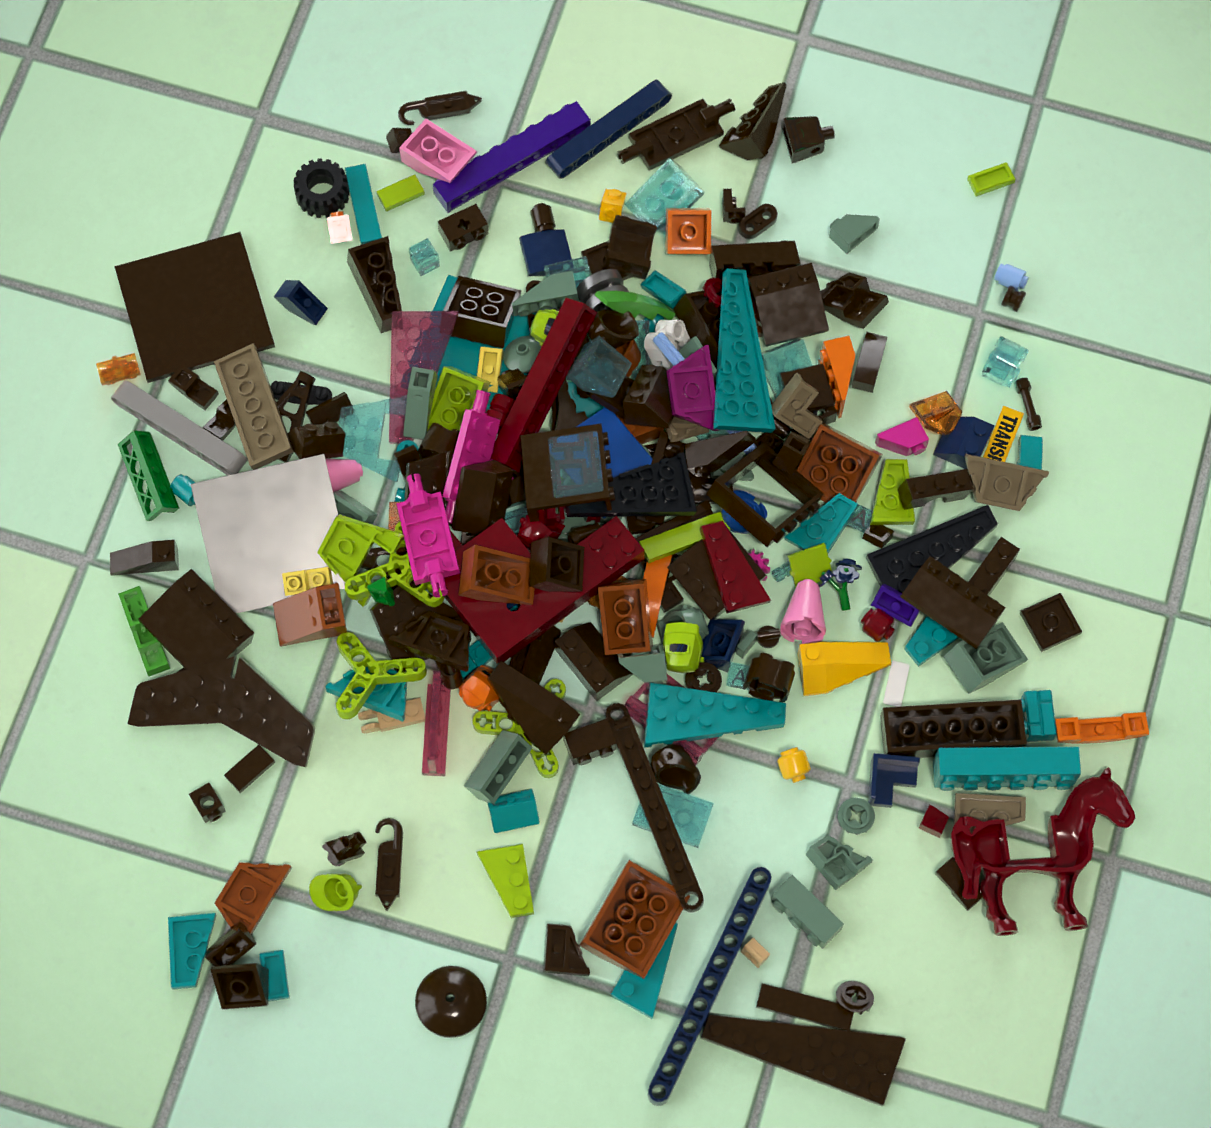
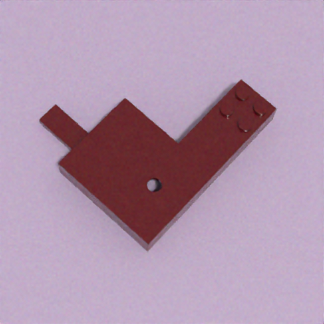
[444,516,645,664]

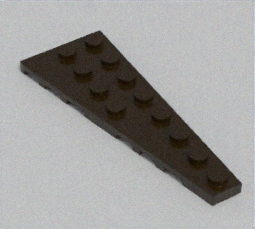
[701,1015,906,1107]

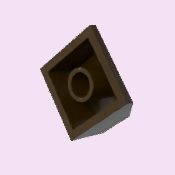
[287,422,346,459]
[529,537,585,592]

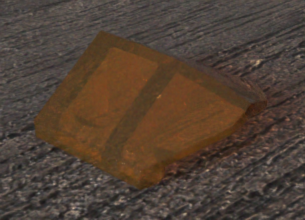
[909,391,962,435]

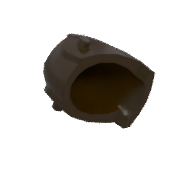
[588,310,639,352]
[651,744,701,795]

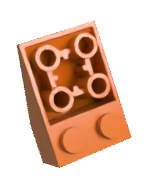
[818,336,855,418]

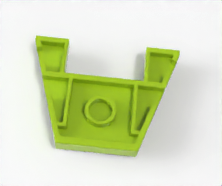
[317,515,404,607]

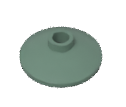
[503,336,542,373]

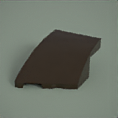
[820,272,889,329]

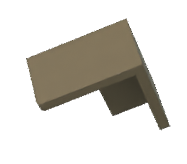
[771,373,823,439]

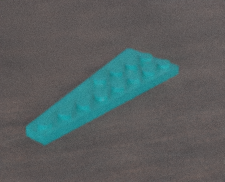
[714,268,776,433]

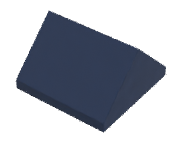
[701,619,745,673]

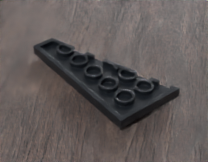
[563,452,697,517]
[866,505,998,593]

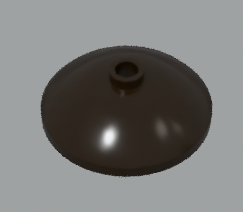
[415,966,487,1038]

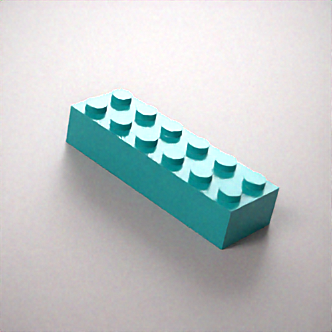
[933,747,1081,791]

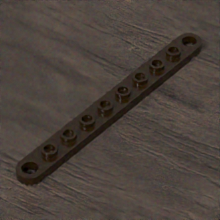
[606,703,704,912]

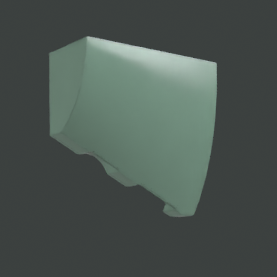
[806,835,873,890]

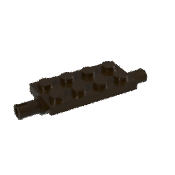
[617,98,735,171]

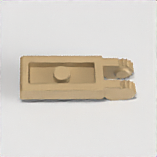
[358,698,426,734]

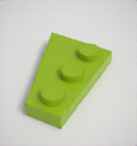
[870,459,915,525]
[477,844,534,918]

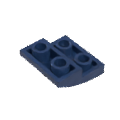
[519,229,574,276]

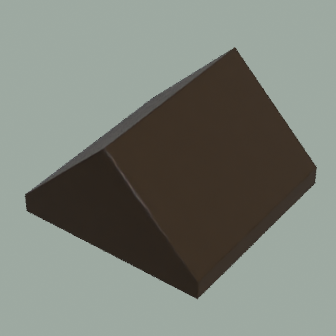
[210,963,269,1009]

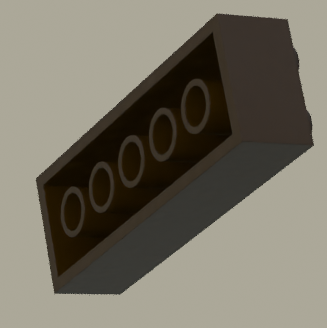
[880,700,1027,758]

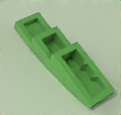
[595,291,676,321]
[118,586,170,677]

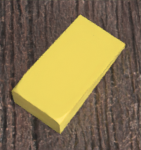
[477,347,504,393]

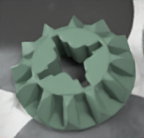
[837,798,875,835]

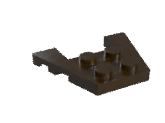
[405,449,455,527]
[370,583,460,672]

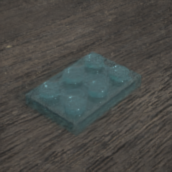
[632,784,714,848]

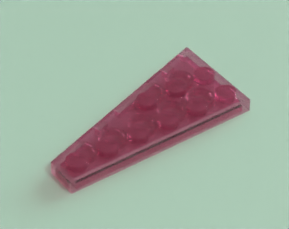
[389,311,459,444]

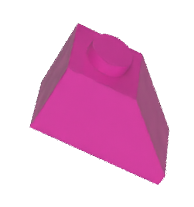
[875,417,929,456]

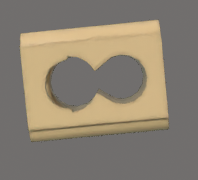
[741,938,770,968]

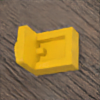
[599,189,627,223]

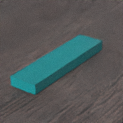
[345,164,382,245]

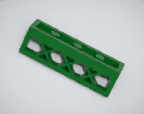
[117,430,179,521]

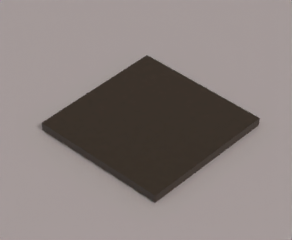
[114,232,275,383]

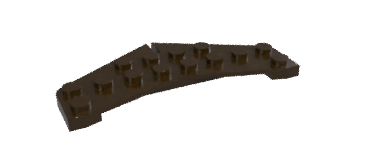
[127,656,315,767]

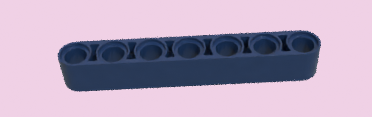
[546,79,672,179]

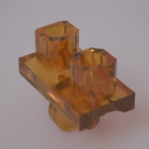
[96,353,141,385]

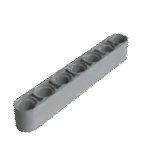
[111,380,247,476]

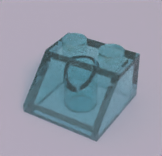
[567,336,632,398]

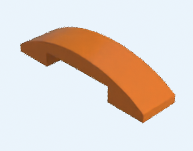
[643,554,673,638]
[1055,712,1149,744]

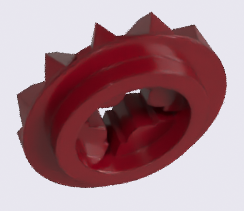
[702,278,722,308]

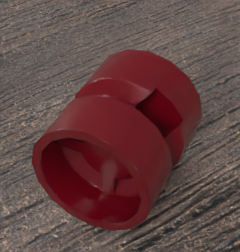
[485,394,515,435]

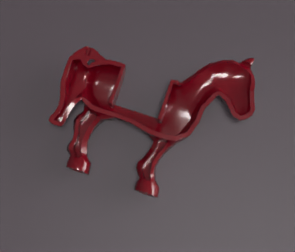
[951,767,1135,936]

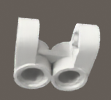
[644,320,691,370]

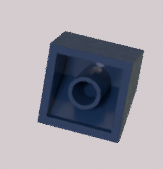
[933,417,995,469]

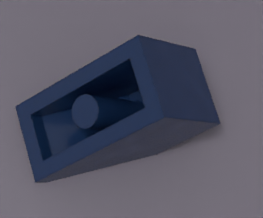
[274,280,328,325]

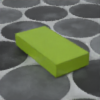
[967,162,1016,197]
[376,174,425,212]

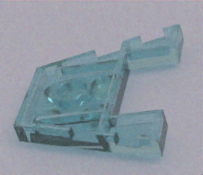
[339,395,407,482]

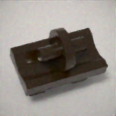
[322,832,366,866]

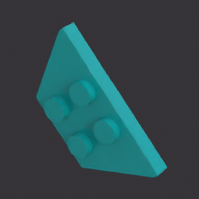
[325,667,407,722]

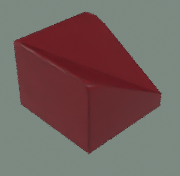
[919,804,949,838]

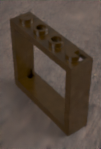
[706,442,824,547]

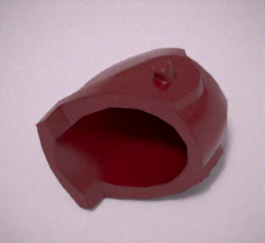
[517,509,565,551]

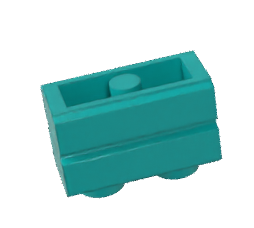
[1018,690,1057,742]

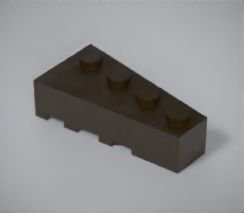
[347,236,402,333]
[709,240,801,280]

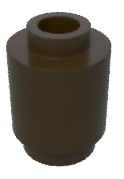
[530,203,556,232]

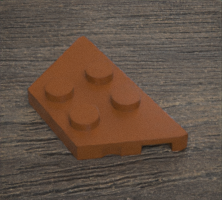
[215,862,292,935]

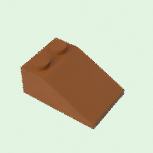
[459,545,535,605]

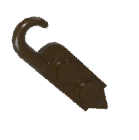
[398,91,482,125]
[375,818,403,911]

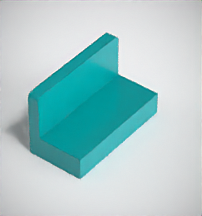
[487,789,540,833]

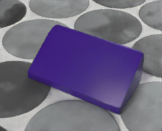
[871,584,920,627]

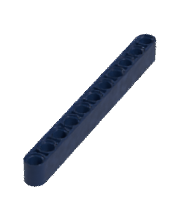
[648,867,772,1106]

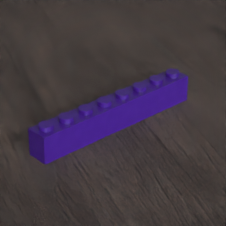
[433,101,591,213]

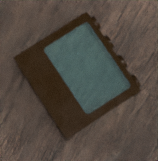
[520,423,615,522]

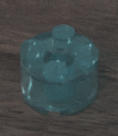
[981,336,1029,388]

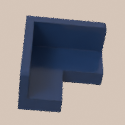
[868,753,920,808]

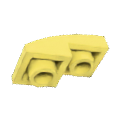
[282,567,333,596]

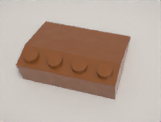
[579,860,690,979]

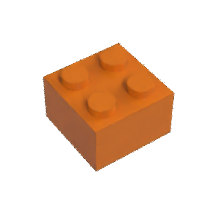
[666,208,711,254]

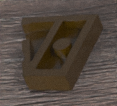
[543,924,590,976]

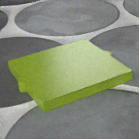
[787,543,833,588]

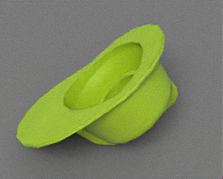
[309,873,362,911]

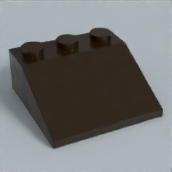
[748,263,829,347]
[440,276,522,348]
[667,526,767,620]

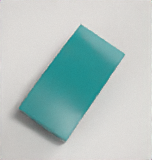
[1017,435,1043,484]

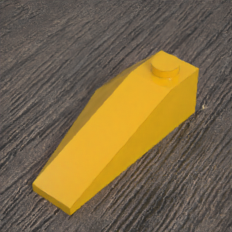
[797,642,891,696]

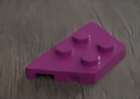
[666,345,719,431]

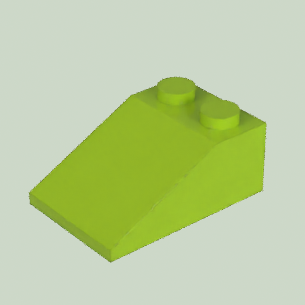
[427,366,491,431]

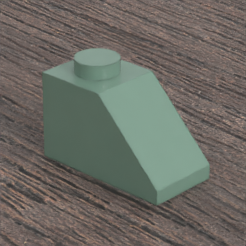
[829,214,880,254]

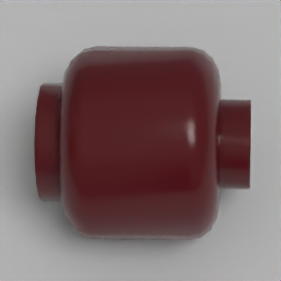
[861,608,895,642]

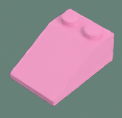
[399,119,477,183]

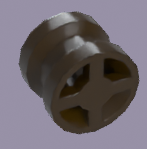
[1001,285,1026,312]

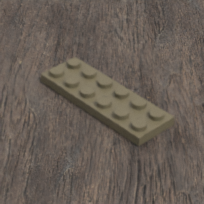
[214,343,294,470]

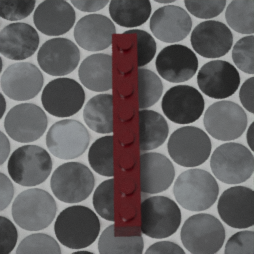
[490,298,597,473]

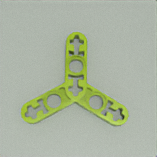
[344,521,445,607]
[336,632,427,720]
[473,679,566,778]

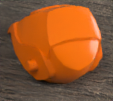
[458,665,499,711]

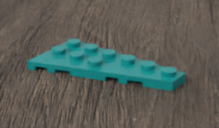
[644,683,786,748]

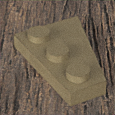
[954,793,1026,834]

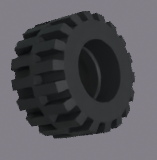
[293,158,349,218]

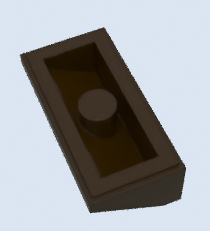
[205,922,256,966]

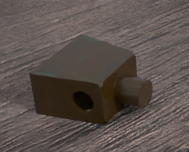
[782,116,835,163]

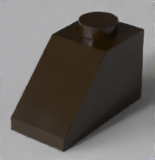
[498,368,527,400]

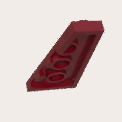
[700,521,771,614]

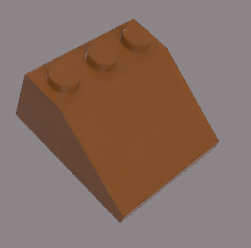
[797,423,883,503]

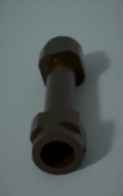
[1015,378,1042,431]

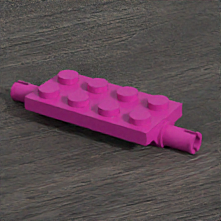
[442,390,500,524]
[397,474,460,598]

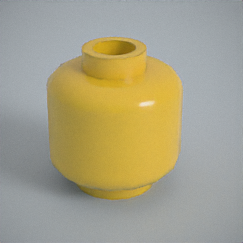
[777,747,811,783]

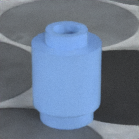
[994,264,1029,291]

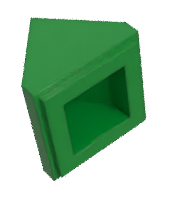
[367,577,395,606]

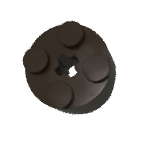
[417,423,459,459]
[743,653,795,702]

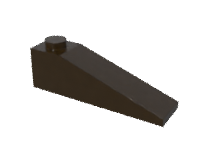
[487,661,580,755]

